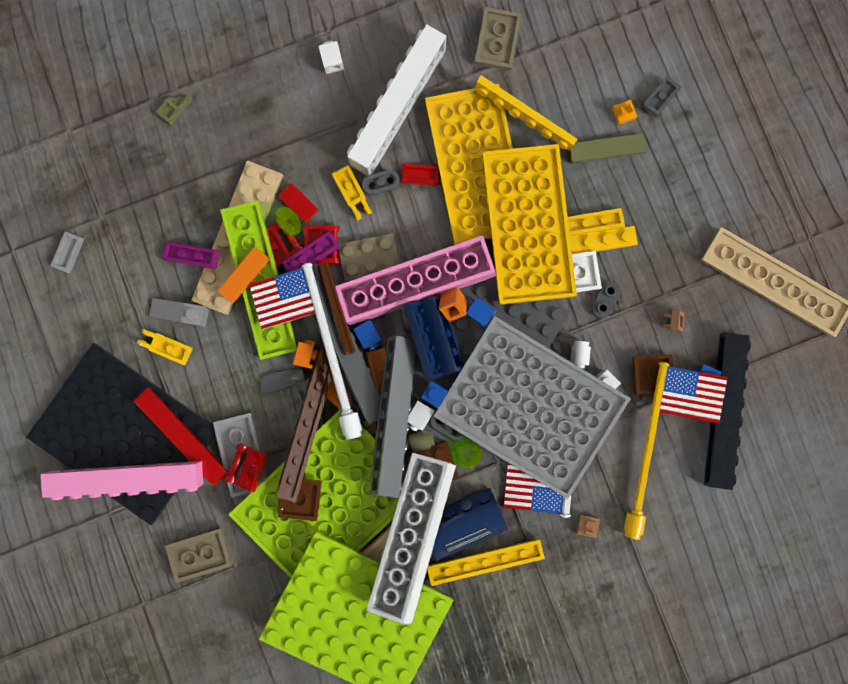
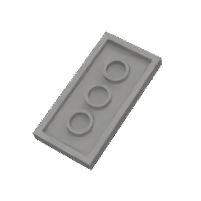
[213,413,267,498]

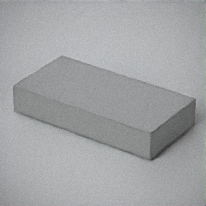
[50,231,84,274]

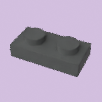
[642,75,682,118]

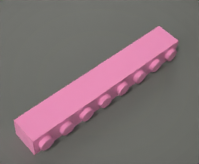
[41,461,204,500]

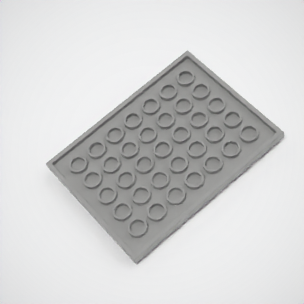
[434,316,631,499]

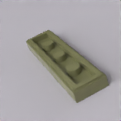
[569,133,647,164]

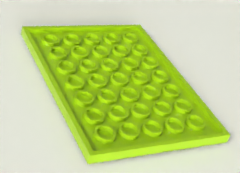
[228,408,407,578]
[259,531,454,684]

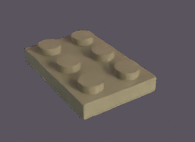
[474,7,522,71]
[339,233,400,282]
[165,528,233,583]

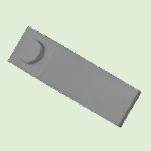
[149,298,209,327]

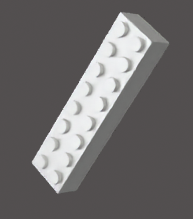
[347,24,446,176]
[367,453,456,624]

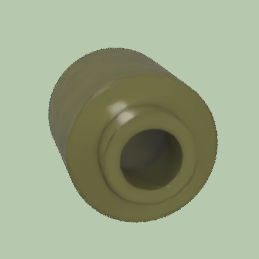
[406,430,435,453]

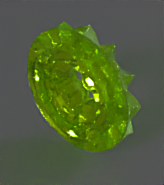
[275,207,301,236]
[452,438,482,469]

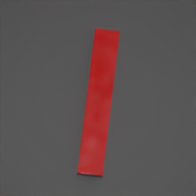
[134,388,229,486]

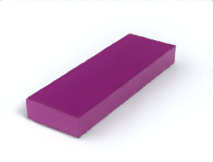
[281,230,341,272]
[162,241,220,270]

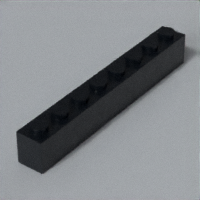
[703,332,751,490]

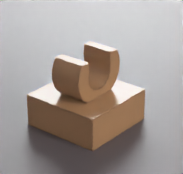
[663,311,685,332]
[576,514,600,538]

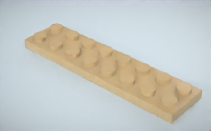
[191,161,283,315]
[700,227,848,338]

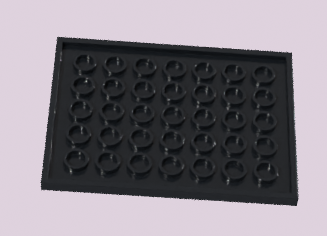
[26,343,216,525]

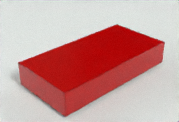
[401,163,440,186]
[278,183,319,223]

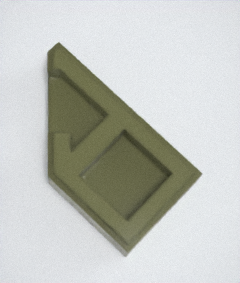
[155,95,193,125]

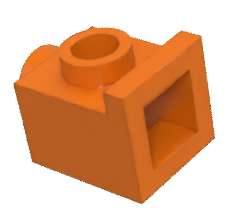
[293,339,318,369]

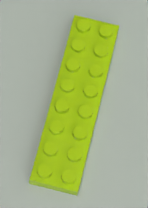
[220,200,298,360]

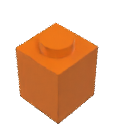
[439,287,467,322]

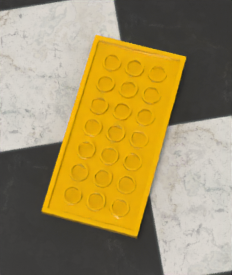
[425,84,513,245]
[482,144,577,305]

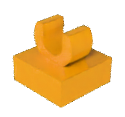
[612,100,637,125]

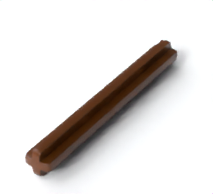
[318,263,355,356]

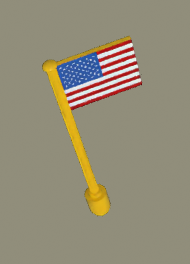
[624,362,727,539]

